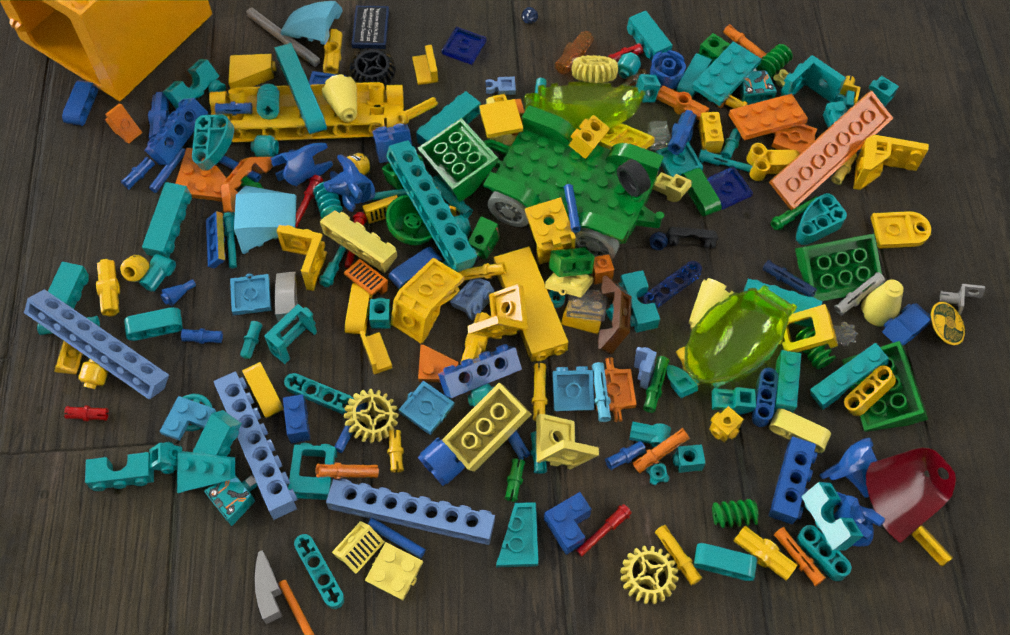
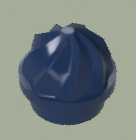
[521,7,538,24]
[649,231,668,250]

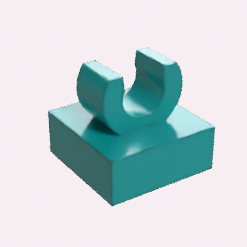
[835,91,855,110]

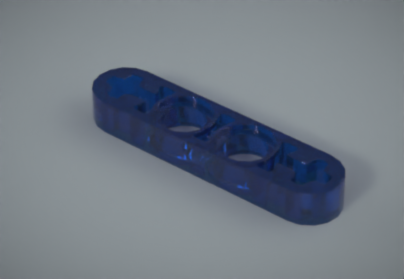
[642,261,702,308]

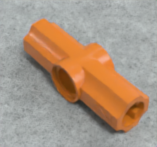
[656,85,710,120]

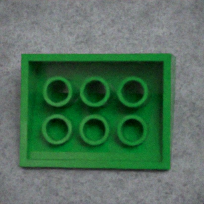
[418,118,499,203]
[795,234,883,301]
[842,341,928,432]

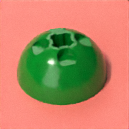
[386,195,432,245]

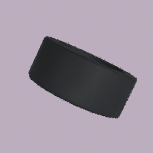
[617,159,651,197]

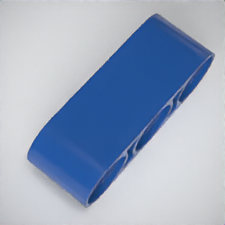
[62,80,98,126]
[388,247,443,290]
[752,368,778,427]

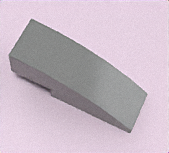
[275,272,297,321]
[255,550,282,624]

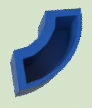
[882,303,932,346]

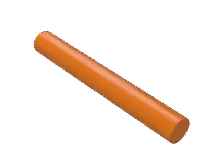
[278,580,314,635]

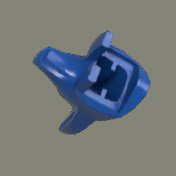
[270,143,333,186]
[323,155,375,212]
[819,438,877,498]
[834,492,885,547]

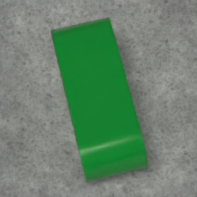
[681,167,722,216]

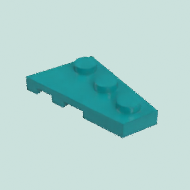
[177,451,235,493]
[496,502,538,567]

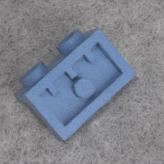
[450,278,494,320]
[634,347,657,389]

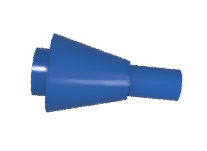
[161,280,196,306]

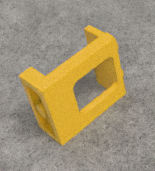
[778,304,838,352]

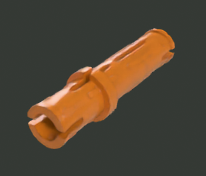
[723,24,766,59]
[632,428,690,473]
[315,463,379,479]
[774,527,826,586]

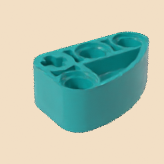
[192,114,234,171]
[796,193,847,245]

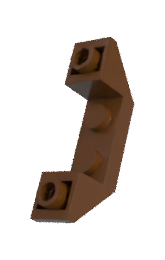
[598,276,631,354]

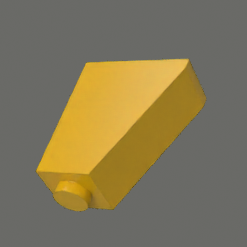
[229,54,277,89]

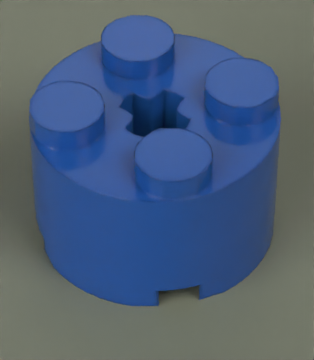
[649,50,686,90]
[418,437,465,486]

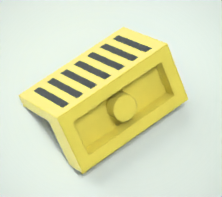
[332,521,384,574]

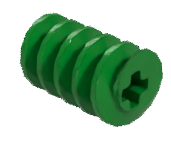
[756,44,793,78]
[795,326,836,369]
[712,499,759,529]

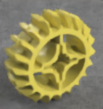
[572,55,618,83]
[344,389,398,443]
[620,546,678,604]

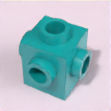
[149,442,182,474]

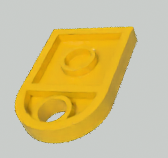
[599,124,655,150]
[871,212,931,249]

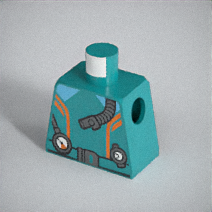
[740,68,777,105]
[204,475,258,526]

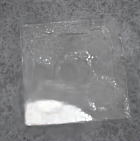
[566,289,607,321]

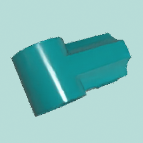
[139,254,176,292]
[629,422,671,447]

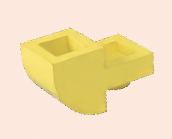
[653,172,692,202]

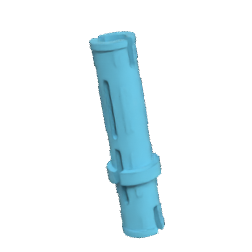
[592,362,611,422]

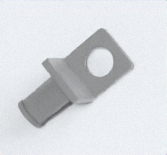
[939,284,985,315]

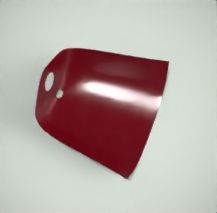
[866,448,956,543]

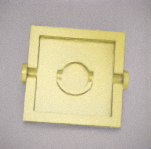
[545,273,593,297]
[365,542,423,601]

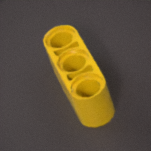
[345,283,372,334]
[242,362,284,418]
[844,366,896,416]

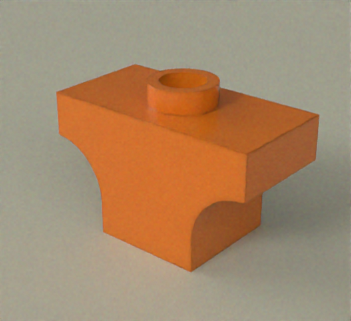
[105,104,142,143]

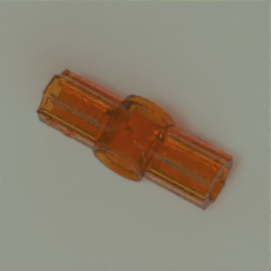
[554,31,594,75]

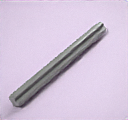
[246,8,320,67]

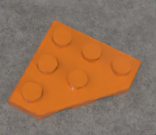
[175,148,226,201]

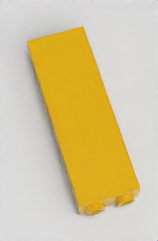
[494,247,569,362]

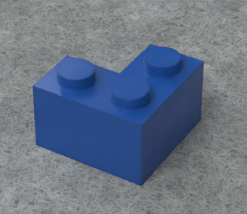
[372,123,412,163]
[544,492,591,555]

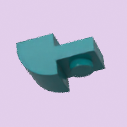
[712,387,756,415]

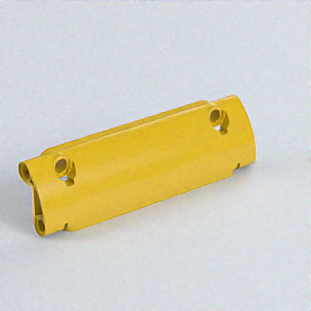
[209,82,404,142]

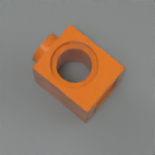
[591,254,614,285]

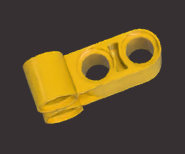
[746,143,799,181]

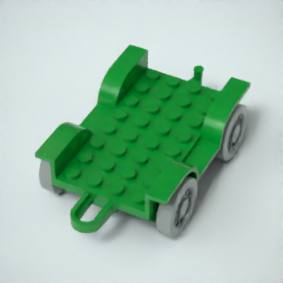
[483,105,664,260]

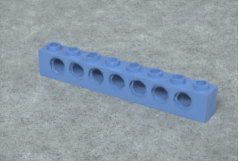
[24,289,169,400]
[213,371,298,520]
[326,479,495,545]

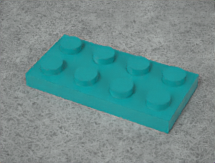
[692,41,761,106]

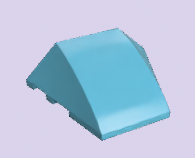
[281,1,343,45]
[234,186,296,254]

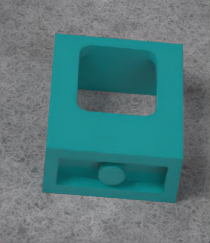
[264,304,317,364]
[288,443,337,500]

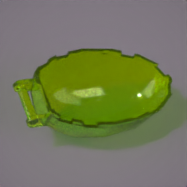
[524,82,645,130]
[684,285,797,388]

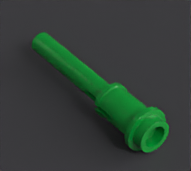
[770,196,817,230]

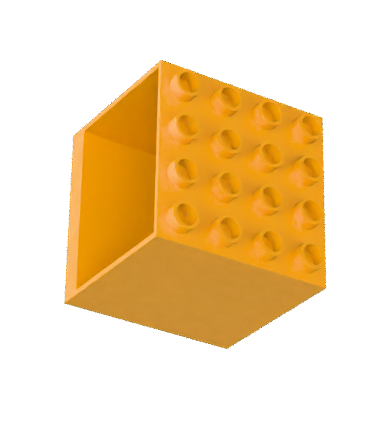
[0,0,212,101]

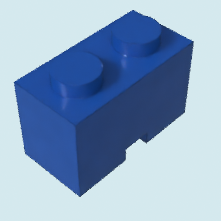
[283,394,311,443]

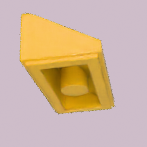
[562,304,604,334]
[54,341,83,374]
[912,525,953,566]

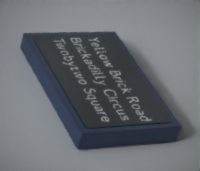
[352,6,389,49]

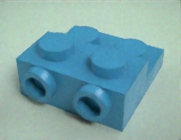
[552,367,594,411]

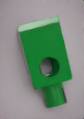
[468,217,500,264]

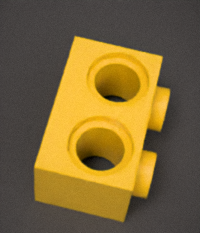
[698,112,724,153]
[569,115,610,159]

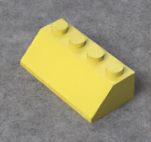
[320,211,397,274]

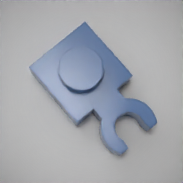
[486,77,516,95]

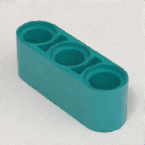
[677,53,712,98]
[124,307,183,341]
[796,525,852,581]
[693,543,758,581]

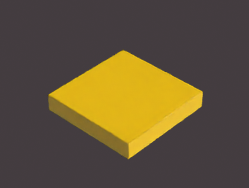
[479,99,523,138]

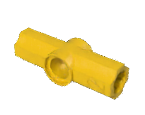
[323,29,343,74]
[96,259,120,317]
[460,312,492,365]
[734,526,798,580]

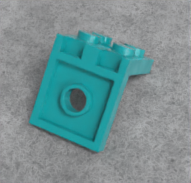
[780,55,846,102]

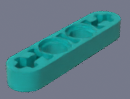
[284,373,353,415]
[294,534,344,609]

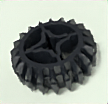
[349,47,396,87]

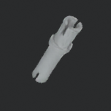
[834,272,885,316]

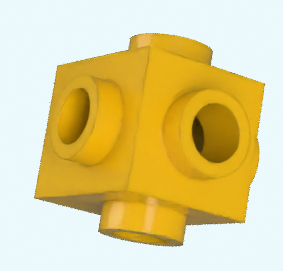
[709,406,744,442]

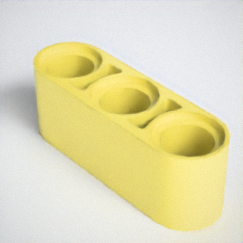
[769,409,831,453]

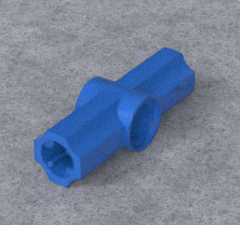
[148,92,169,141]
[668,110,696,155]

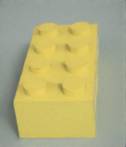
[442,383,532,472]

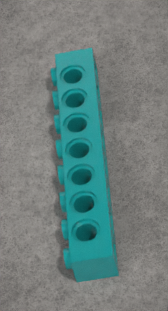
[386,140,477,272]

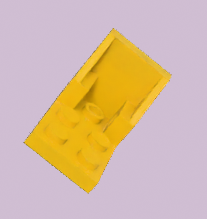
[853,135,929,190]
[390,258,464,343]

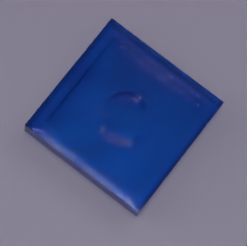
[442,27,486,65]
[707,166,753,210]

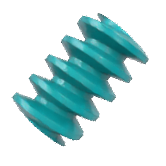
[256,84,280,119]
[313,181,343,219]

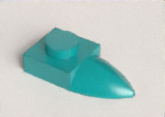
[667,365,698,398]

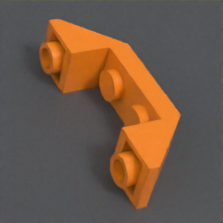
[221,157,272,213]

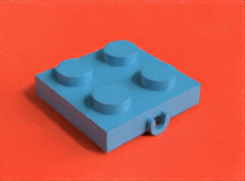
[230,274,272,315]
[399,381,455,435]

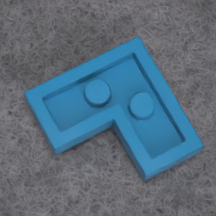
[160,396,216,441]

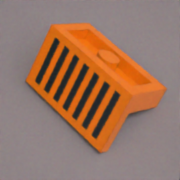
[344,259,388,296]

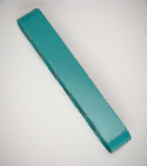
[274,43,327,134]

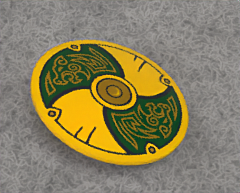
[931,302,965,345]

